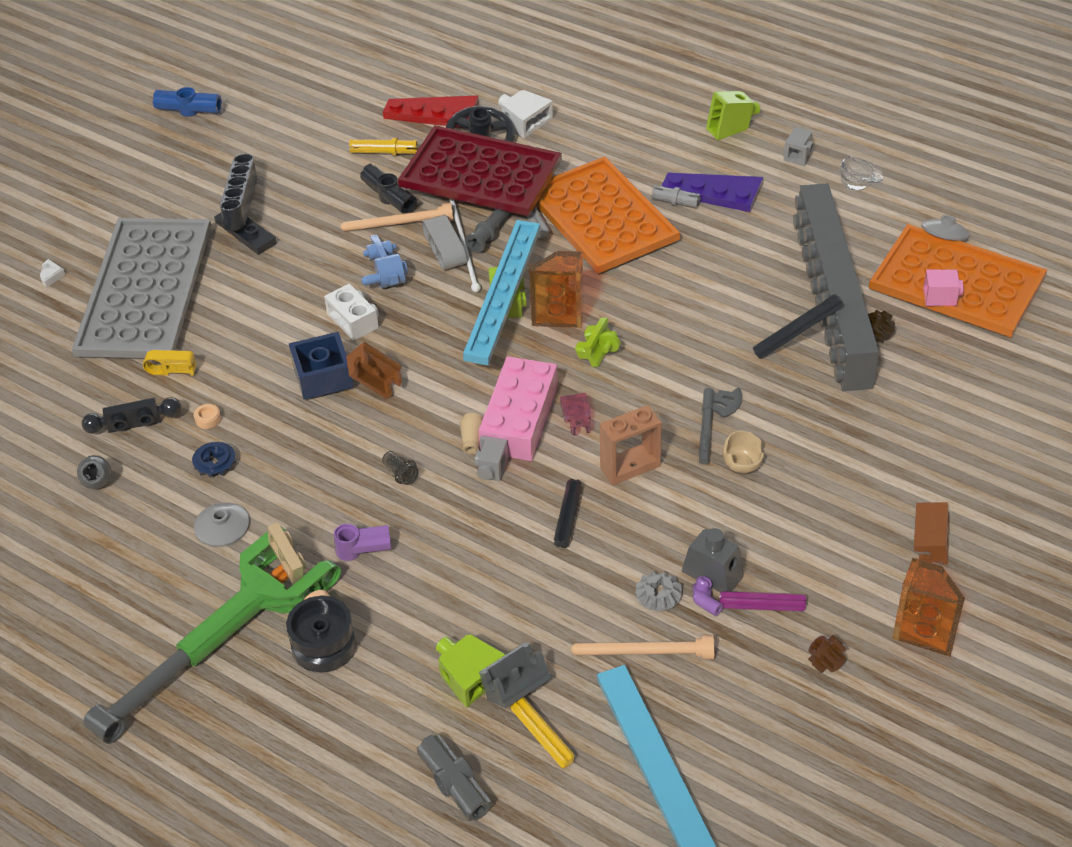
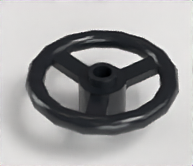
[446,106,516,142]

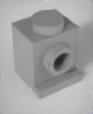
[783,127,814,166]
[475,435,509,481]

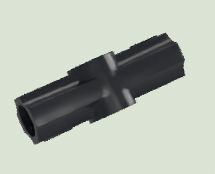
[360,163,417,214]

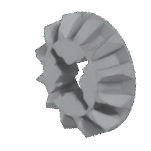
[635,571,682,611]

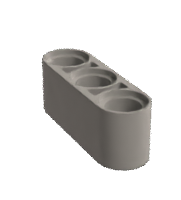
[422,214,467,270]

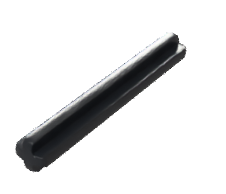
[753,293,844,359]

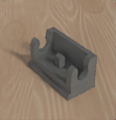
[479,643,551,708]

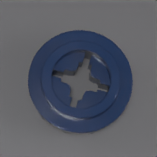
[192,442,236,478]

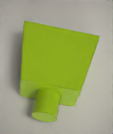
[706,91,760,140]
[436,635,505,707]

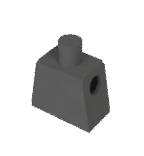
[682,528,743,592]

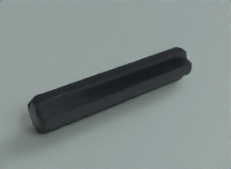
[554,478,582,548]

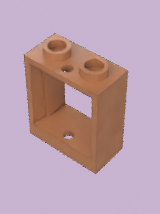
[600,405,662,486]

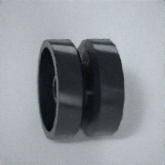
[286,595,356,673]

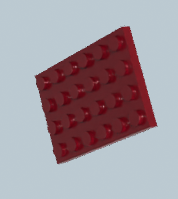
[398,125,562,216]

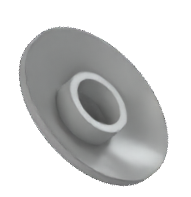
[921,215,970,241]
[194,502,250,547]

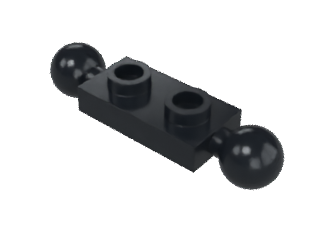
[81,397,182,434]

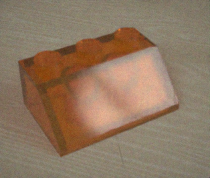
[529,251,584,328]
[892,557,965,657]

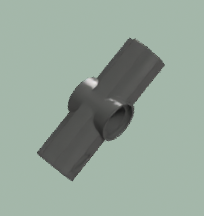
[417,734,492,821]

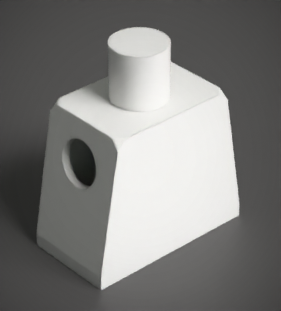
[498,90,553,138]

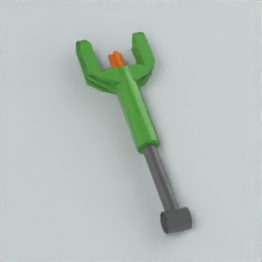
[83,526,341,744]

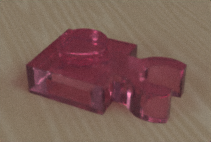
[560,393,591,435]

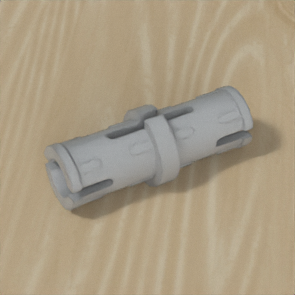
[652,185,701,209]

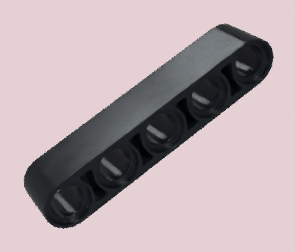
[220,154,257,231]

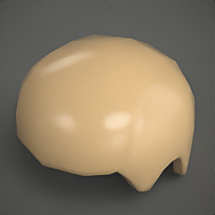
[722,430,764,474]

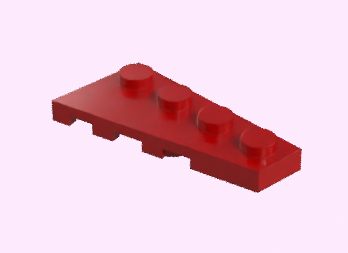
[383,95,479,128]

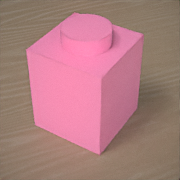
[923,270,963,306]

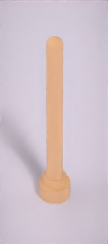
[341,203,454,231]
[571,635,714,659]

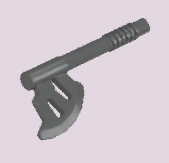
[699,388,742,464]

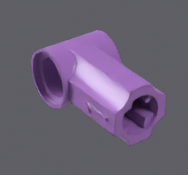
[334,524,391,561]

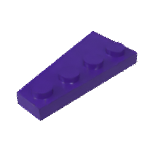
[661,172,763,212]

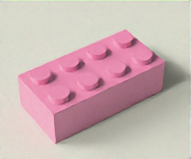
[479,356,558,461]

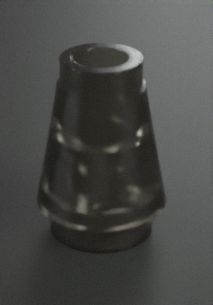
[382,451,419,485]

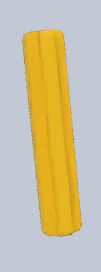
[510,697,575,768]

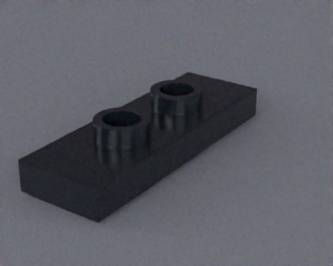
[214,213,277,255]

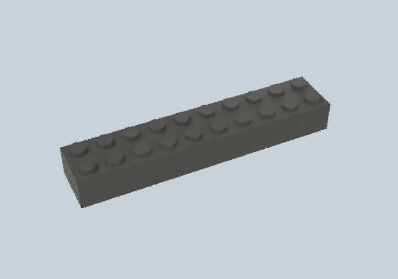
[793,183,879,391]

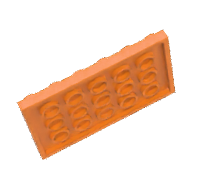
[536,156,680,274]
[869,224,1047,337]

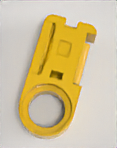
[143,350,197,376]

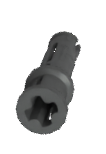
[465,209,512,253]

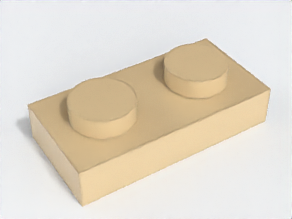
[267,522,306,585]

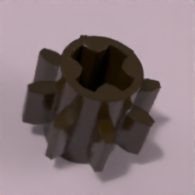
[868,310,895,343]

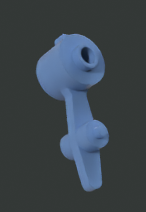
[361,234,408,289]

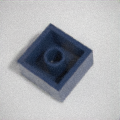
[288,331,354,400]

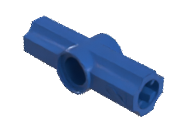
[153,87,222,116]

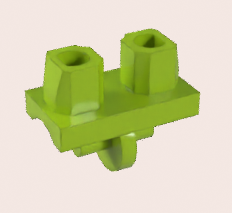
[575,318,621,367]

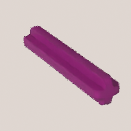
[719,591,806,611]

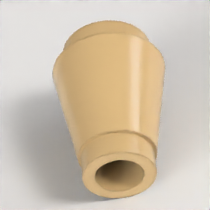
[460,413,483,454]

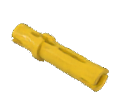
[349,138,418,156]

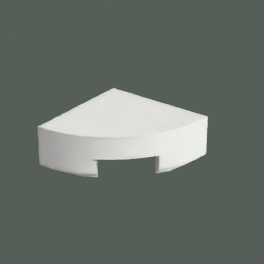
[40,259,65,288]

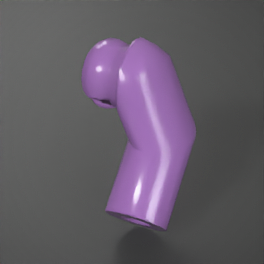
[692,576,723,616]

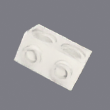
[324,284,379,341]

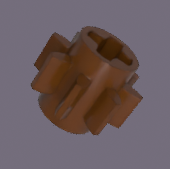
[808,635,846,673]

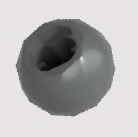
[77,455,112,489]

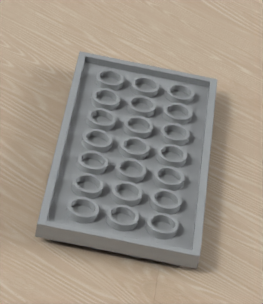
[72,218,212,358]

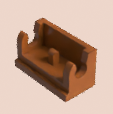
[346,342,402,399]
[914,502,950,564]

